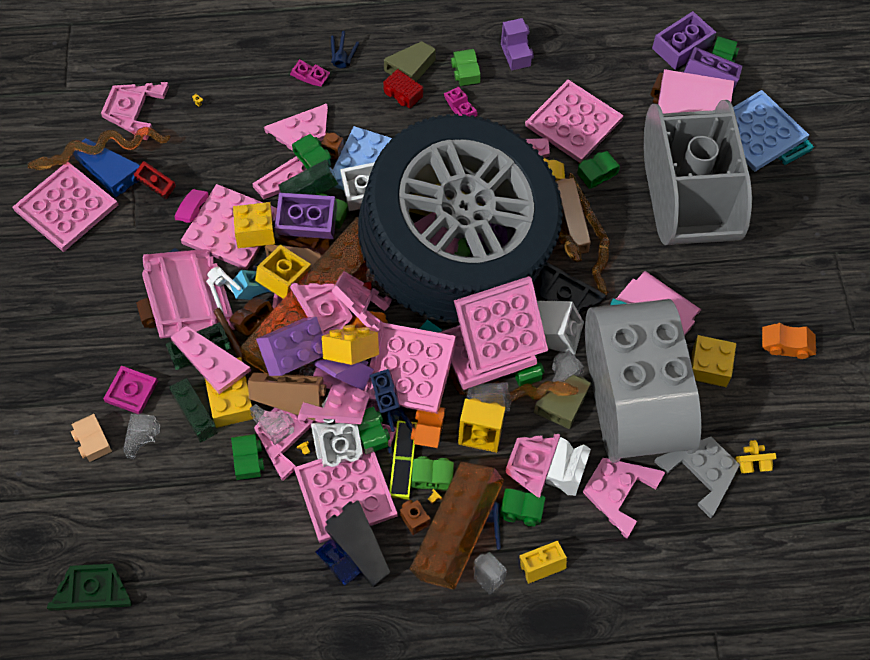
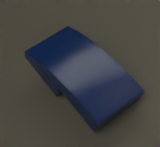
[370,369,400,413]

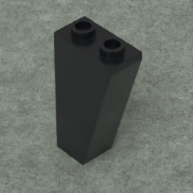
[325,500,390,587]

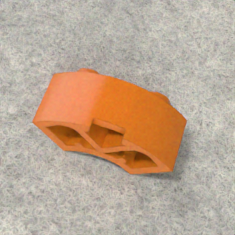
[762,323,816,359]
[411,407,446,448]

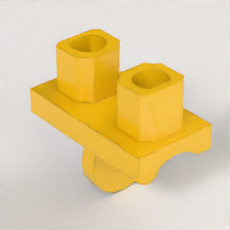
[734,440,776,473]

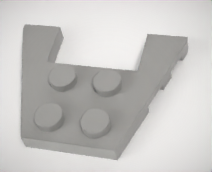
[654,437,740,518]

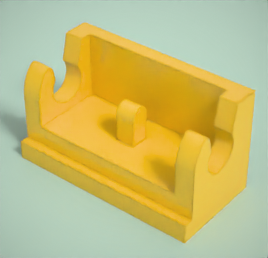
[519,541,567,584]

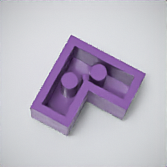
[501,18,534,71]

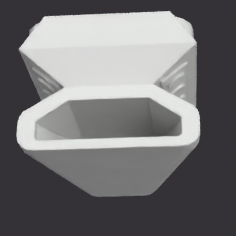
[311,422,363,467]
[546,438,591,496]

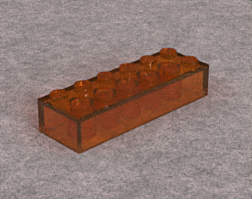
[410,462,504,590]

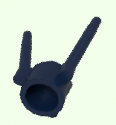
[331,31,359,68]
[383,407,414,453]
[471,501,501,550]

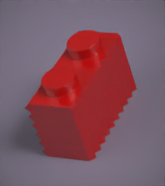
[383,69,423,109]
[134,161,176,199]

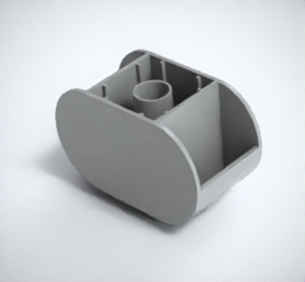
[644,100,752,245]
[585,299,701,463]

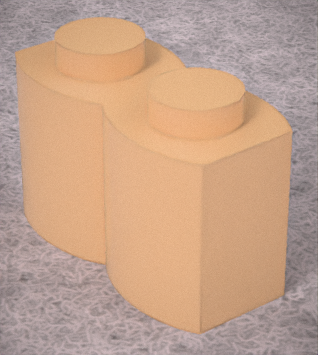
[70,414,112,462]

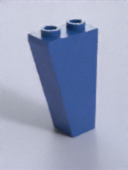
[71,138,140,197]

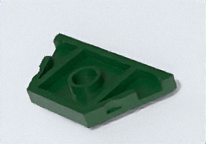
[47,564,132,611]

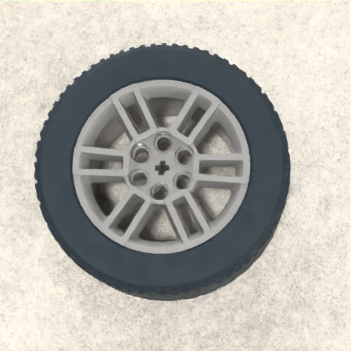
[358,114,563,322]

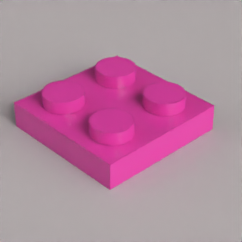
[103,366,158,415]

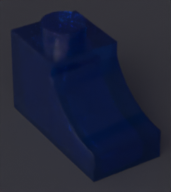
[315,539,361,586]

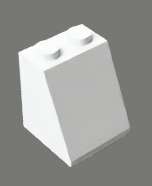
[537,301,584,355]

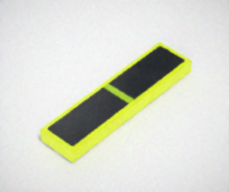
[389,421,417,500]

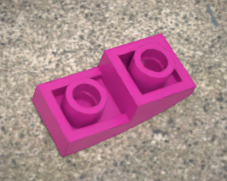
[290,59,330,87]
[444,87,477,117]
[175,189,209,223]

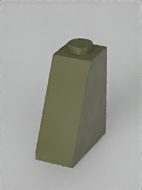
[384,41,436,82]
[534,375,591,429]

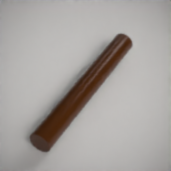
[213,308,247,361]

